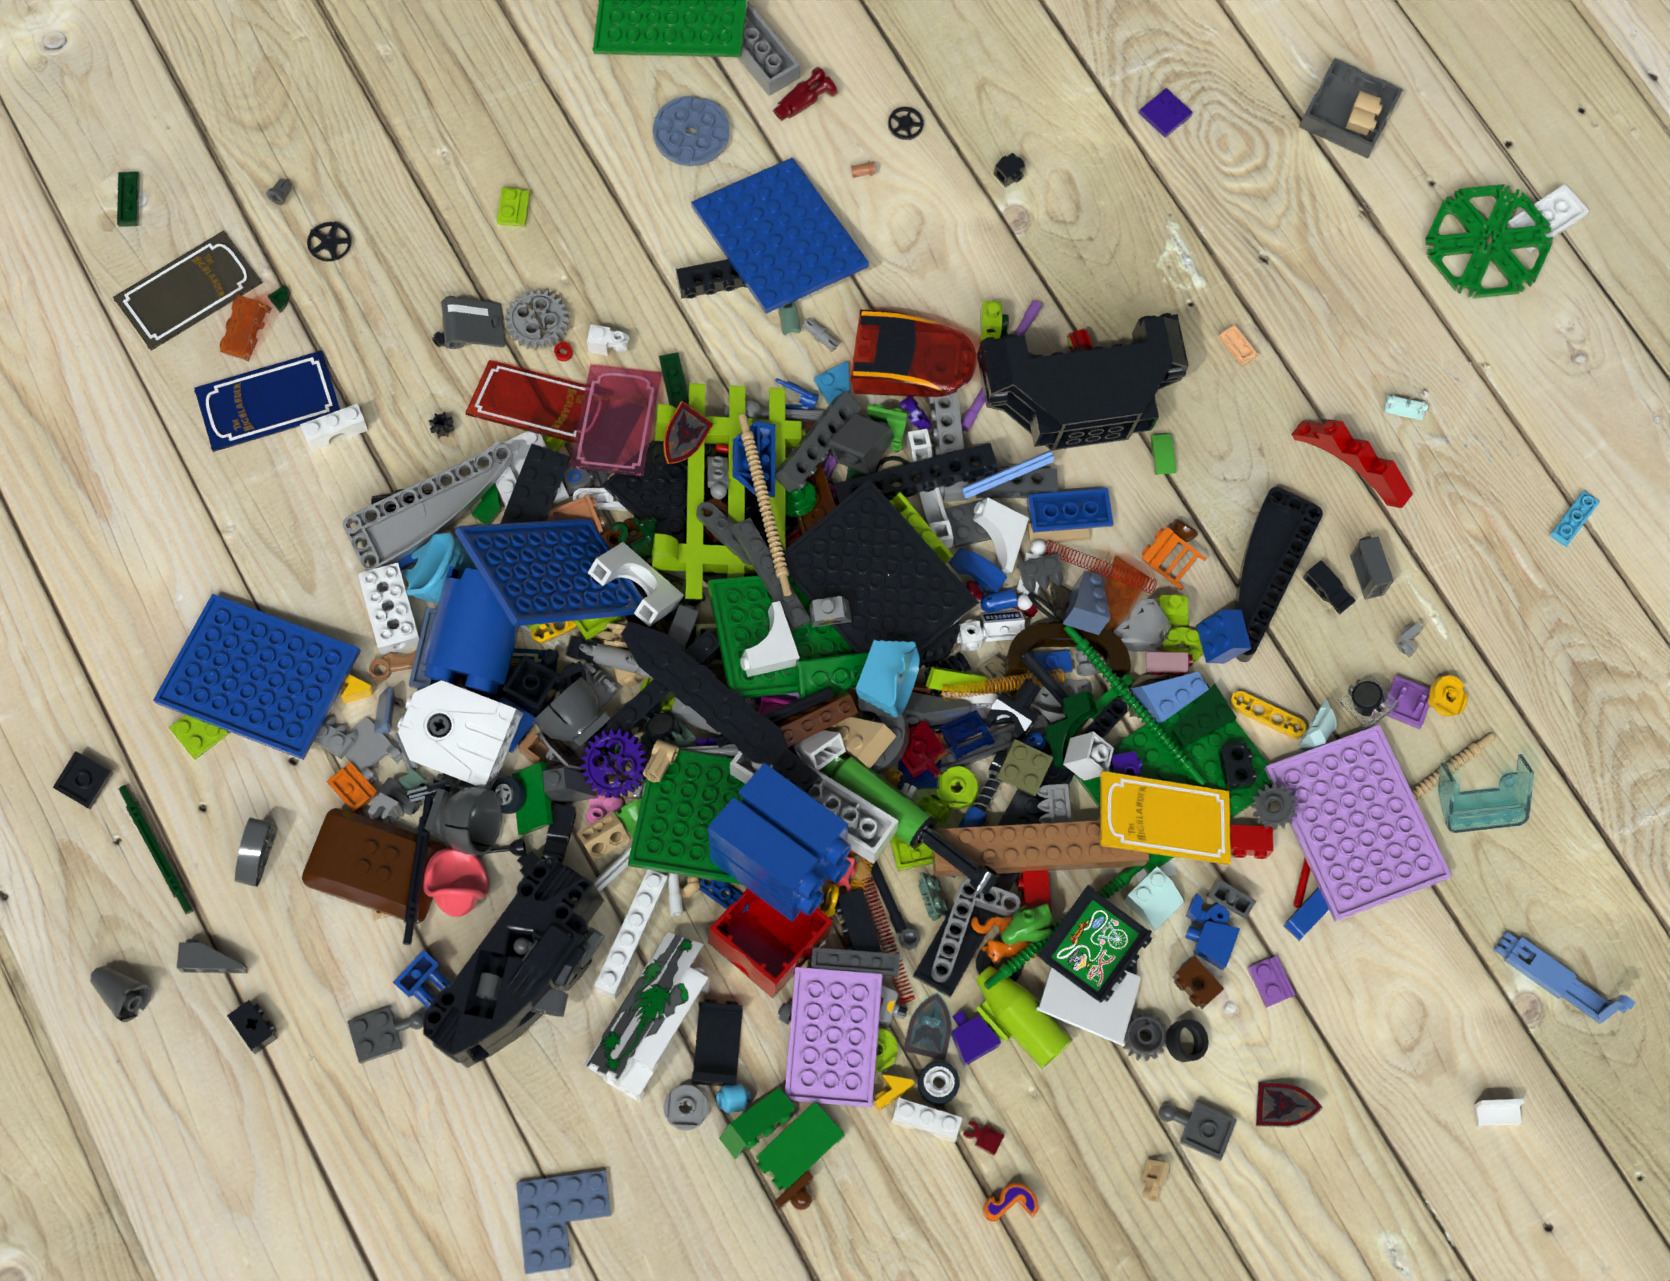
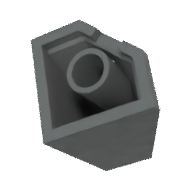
[543,762,598,805]

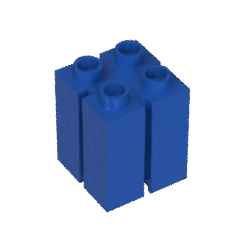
[708,763,852,922]

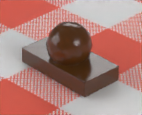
[775,1171,813,1210]

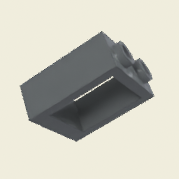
[1350,536,1394,600]

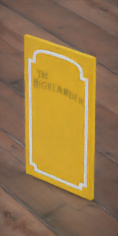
[1100,771,1231,865]

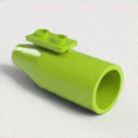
[975,966,1073,1069]

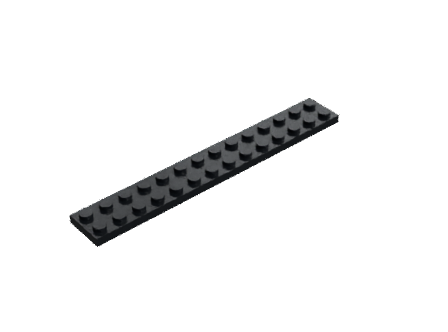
[913,741,1075,998]

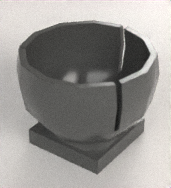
[534,677,610,753]
[425,787,502,856]

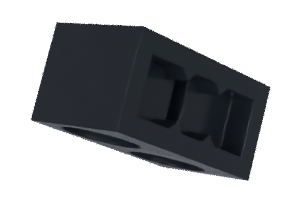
[1218,742,1256,791]

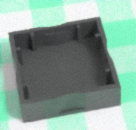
[1299,58,1403,159]

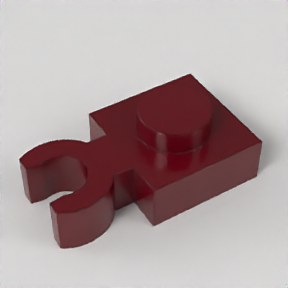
[963,1121,1005,1156]

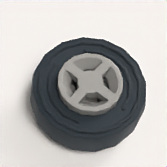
[491,776,526,814]

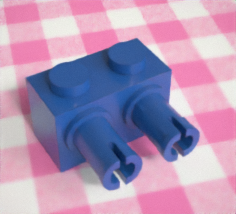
[392,949,452,1009]

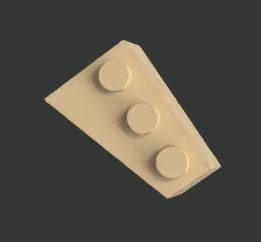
[824,717,896,768]

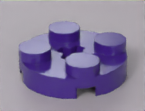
[900,395,932,430]

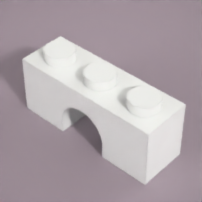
[300,403,368,451]
[891,1098,962,1143]

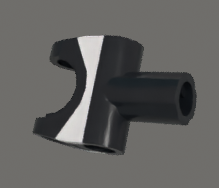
[984,679,1041,742]

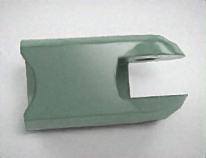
[779,301,801,335]
[398,768,431,802]

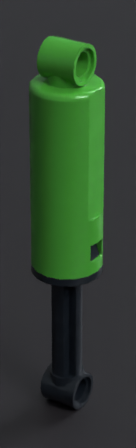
[821,754,1000,894]

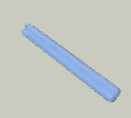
[962,451,1054,498]

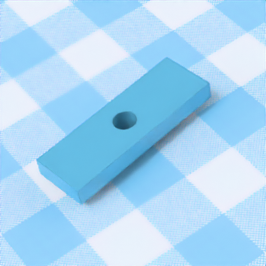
[1549,490,1600,547]

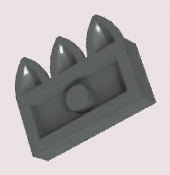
[1018,554,1063,593]

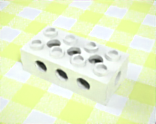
[358,563,419,657]

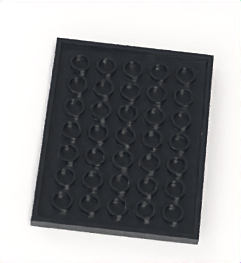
[603,439,798,585]
[783,479,979,654]

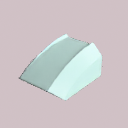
[1298,700,1337,751]

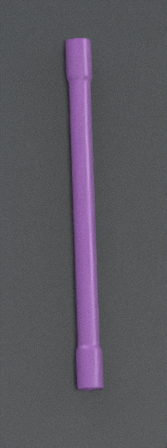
[961,300,1042,431]

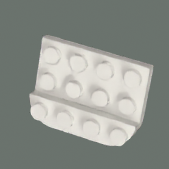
[487,427,569,506]

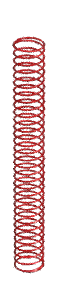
[1044,540,1157,594]
[858,877,915,1003]

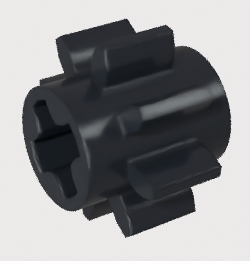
[429,412,454,438]

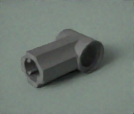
[376,777,421,816]

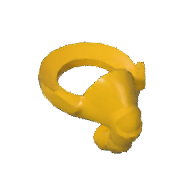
[817,884,839,917]

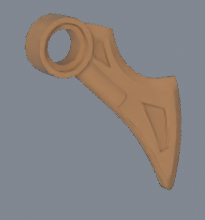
[369,649,417,681]

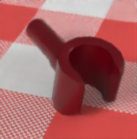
[1013,604,1038,618]

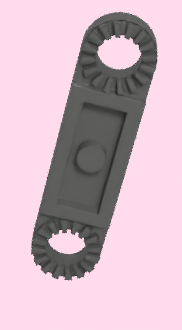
[696,502,752,566]

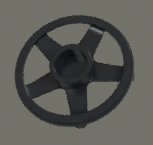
[307,222,351,262]

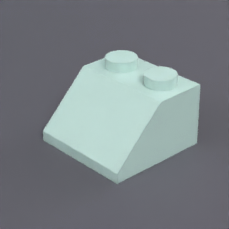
[1124,867,1184,931]

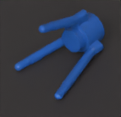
[775,378,819,410]

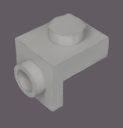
[1395,622,1423,657]

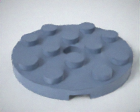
[653,96,729,166]

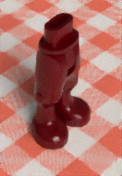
[773,67,838,121]

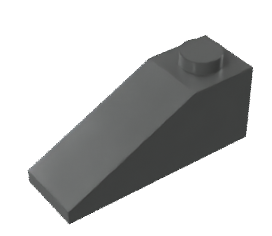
[904,692,971,726]
[177,939,247,974]

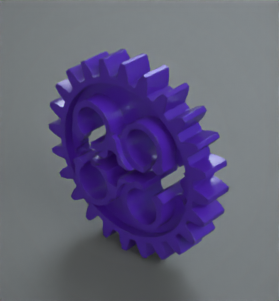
[580,729,649,799]

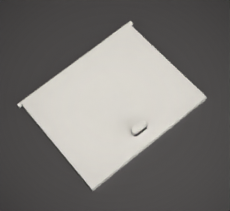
[1036,968,1141,1046]

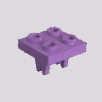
[1381,676,1430,729]

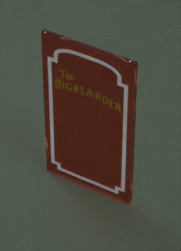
[465,360,614,448]

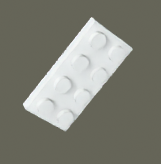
[1506,184,1590,253]

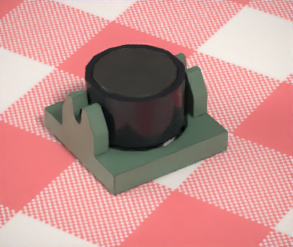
[639,712,696,753]

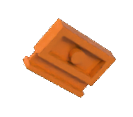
[326,762,377,813]

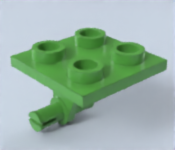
[867,404,907,453]

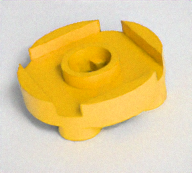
[1428,675,1468,717]

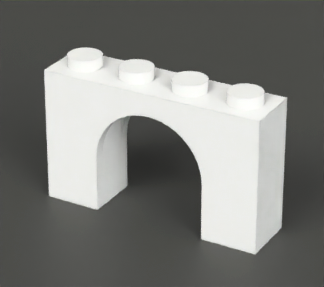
[588,542,684,627]

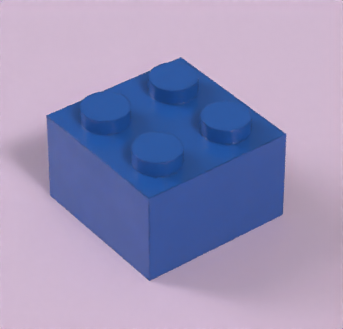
[1196,609,1251,664]

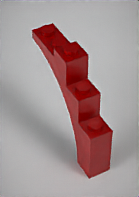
[1291,419,1413,508]

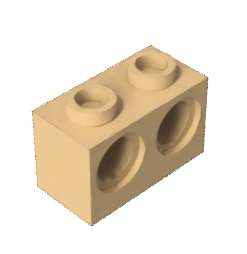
[576,811,630,862]

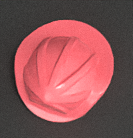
[423,847,488,917]

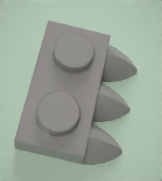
[314,716,358,760]
[1037,784,1072,824]

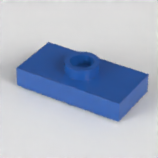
[1031,651,1073,675]

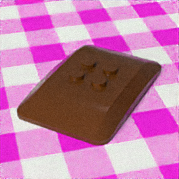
[302,808,447,924]

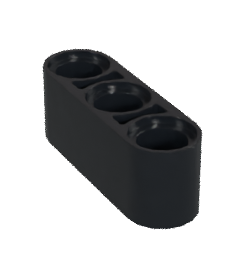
[1082,699,1127,739]

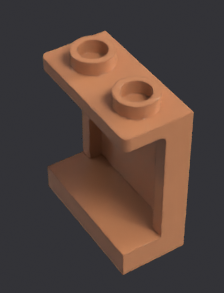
[547,494,605,535]

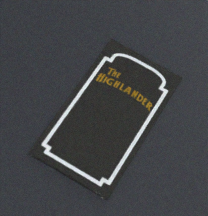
[113,230,262,351]

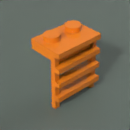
[1142,527,1207,591]

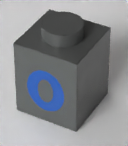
[563,464,594,497]

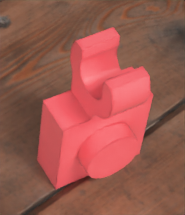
[837,857,858,893]

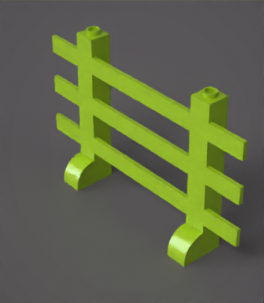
[652,383,805,599]

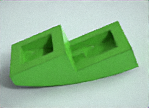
[1151,434,1176,475]

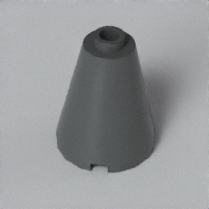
[90,966,152,1022]

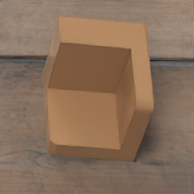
[518,731,550,764]

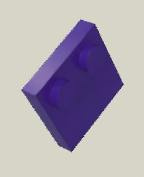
[1139,88,1193,138]

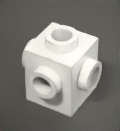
[956,620,986,651]

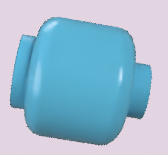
[716,1083,751,1113]

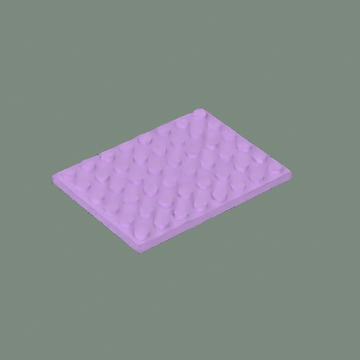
[1264,725,1452,922]

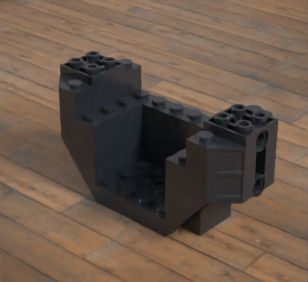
[977,313,1189,451]

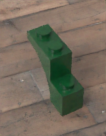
[1045,691,1098,769]

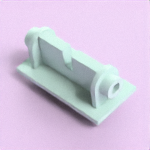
[1384,394,1428,421]

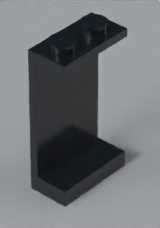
[692,999,743,1087]

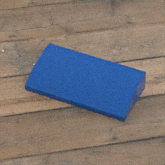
[1027,488,1114,533]

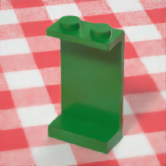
[756,1102,845,1191]

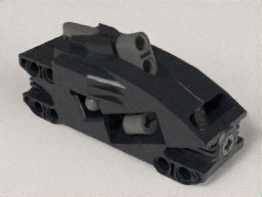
[423,856,605,1068]

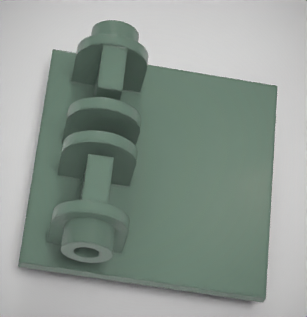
[918,872,949,921]

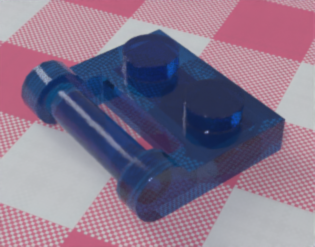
[940,710,994,761]

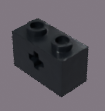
[227,1000,277,1054]

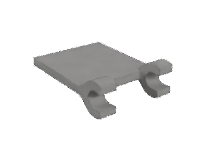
[345,717,403,784]

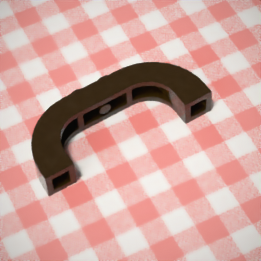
[1005,621,1131,677]

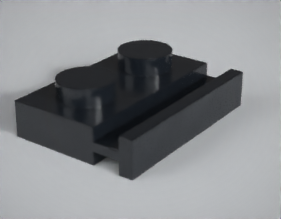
[554,661,587,694]

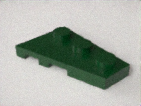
[1172,683,1237,748]

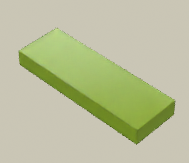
[926,666,988,693]

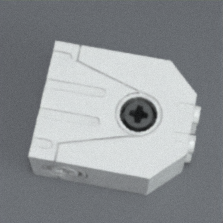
[398,680,523,790]

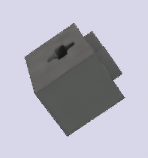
[1206,878,1256,919]

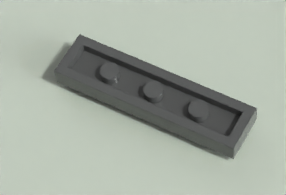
[811,947,900,977]

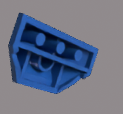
[732,421,775,498]

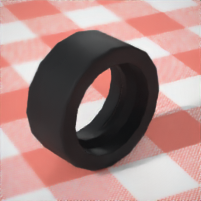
[1165,1019,1209,1062]

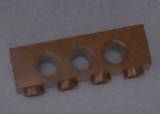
[775,690,858,747]

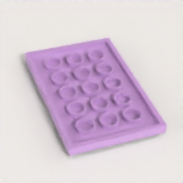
[785,967,883,1107]

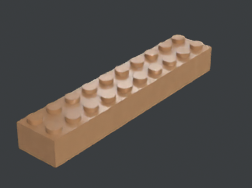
[931,821,1149,877]

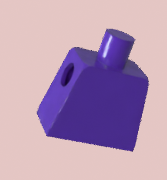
[951,1010,1001,1067]

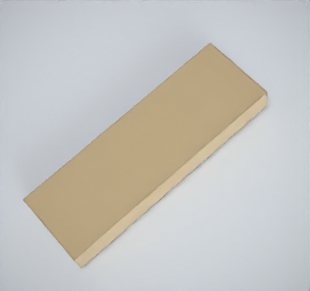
[1027,523,1090,545]

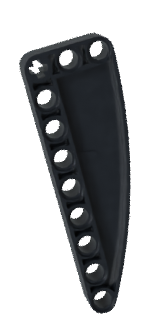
[1235,487,1323,662]

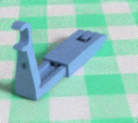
[1494,932,1635,1024]

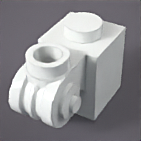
[587,324,630,356]

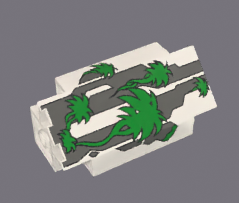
[584,932,710,1103]

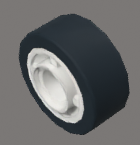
[918,1061,960,1105]

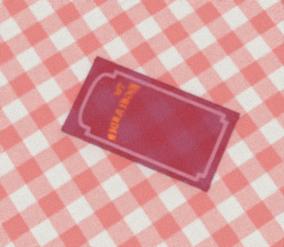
[570,364,662,476]

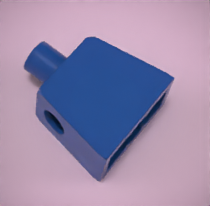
[1185,921,1240,970]

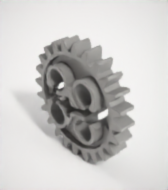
[505,289,569,350]

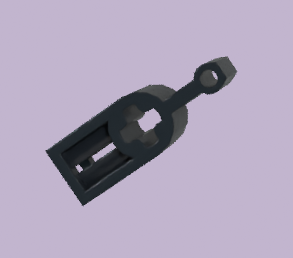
[1303,560,1356,614]
[542,803,577,863]

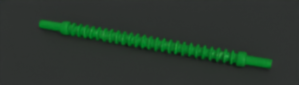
[1064,626,1207,787]
[984,866,1144,990]

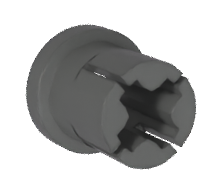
[266,179,292,205]

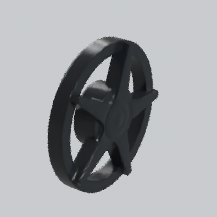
[888,107,924,140]

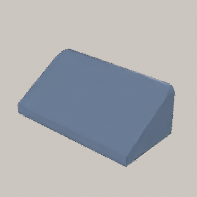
[374,687,395,734]

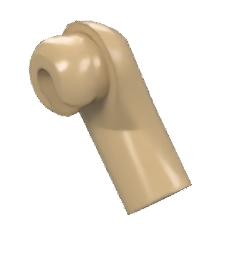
[680,877,700,898]

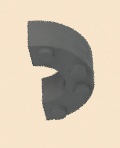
[857,694,910,774]

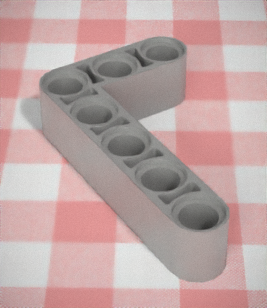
[931,879,1020,982]

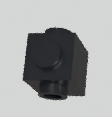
[994,153,1025,188]

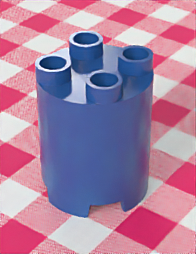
[422,566,520,696]

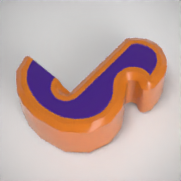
[982,1183,1038,1222]

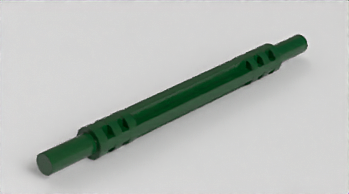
[118,785,193,915]

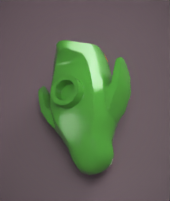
[1001,904,1053,947]

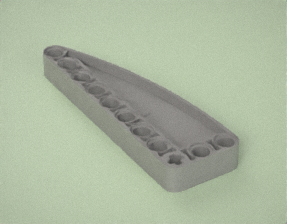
[343,444,512,571]

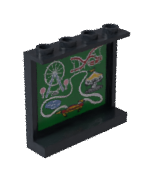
[1036,885,1152,1003]

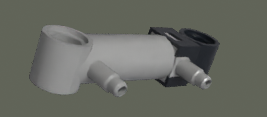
[565,635,653,679]

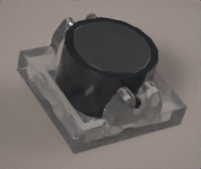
[1339,675,1400,729]

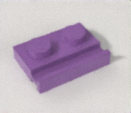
[1247,955,1295,1008]

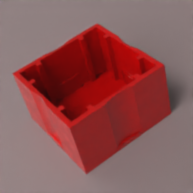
[708,888,833,999]

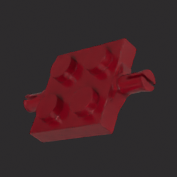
[901,720,949,778]

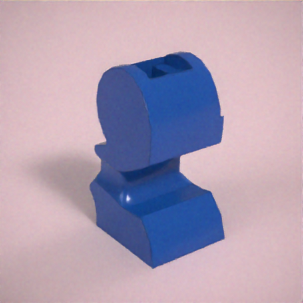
[1186,893,1230,925]

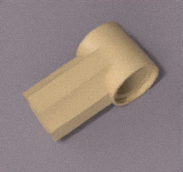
[643,739,679,783]

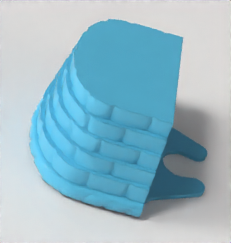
[403,532,477,604]
[856,640,920,718]

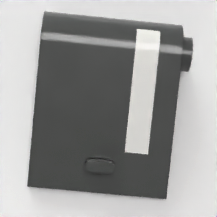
[441,296,505,349]

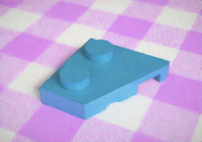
[813,361,850,405]

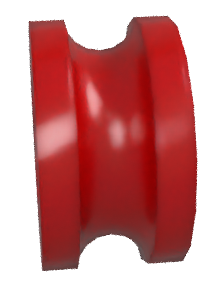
[554,342,573,362]

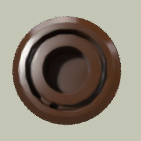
[1171,519,1198,545]

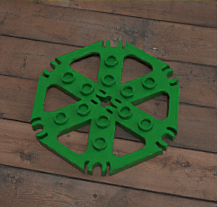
[1425,184,1553,299]

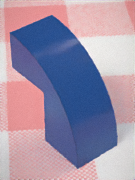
[949,548,1007,592]

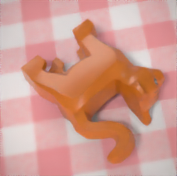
[971,916,1040,963]

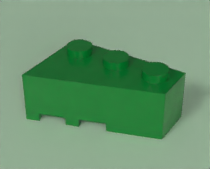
[719,1087,795,1159]

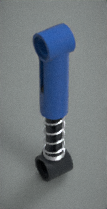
[951,752,1005,878]

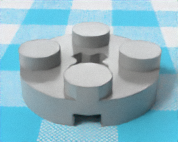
[664,1085,708,1131]

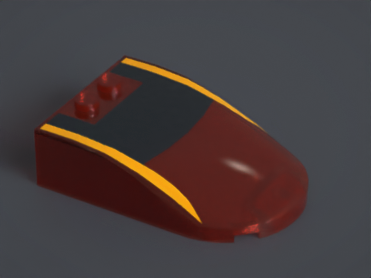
[851,310,977,397]

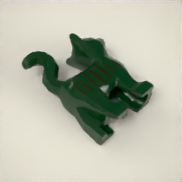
[610,517,658,567]

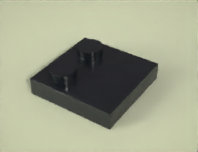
[53,751,113,809]

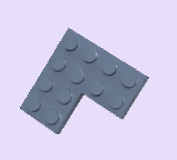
[516,1170,611,1275]

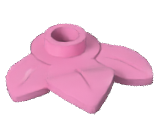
[586,791,623,825]

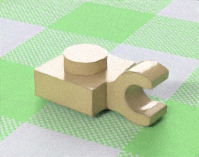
[1141,1159,1170,1202]

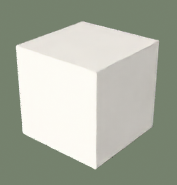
[1063,732,1114,781]

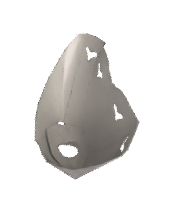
[1113,599,1172,652]
[1032,680,1092,724]

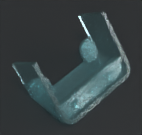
[1438,754,1534,833]

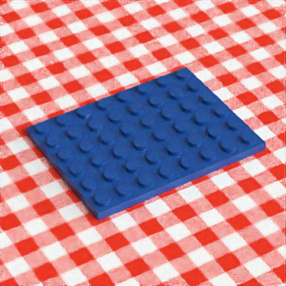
[691,157,869,314]
[455,519,643,626]
[153,594,361,760]

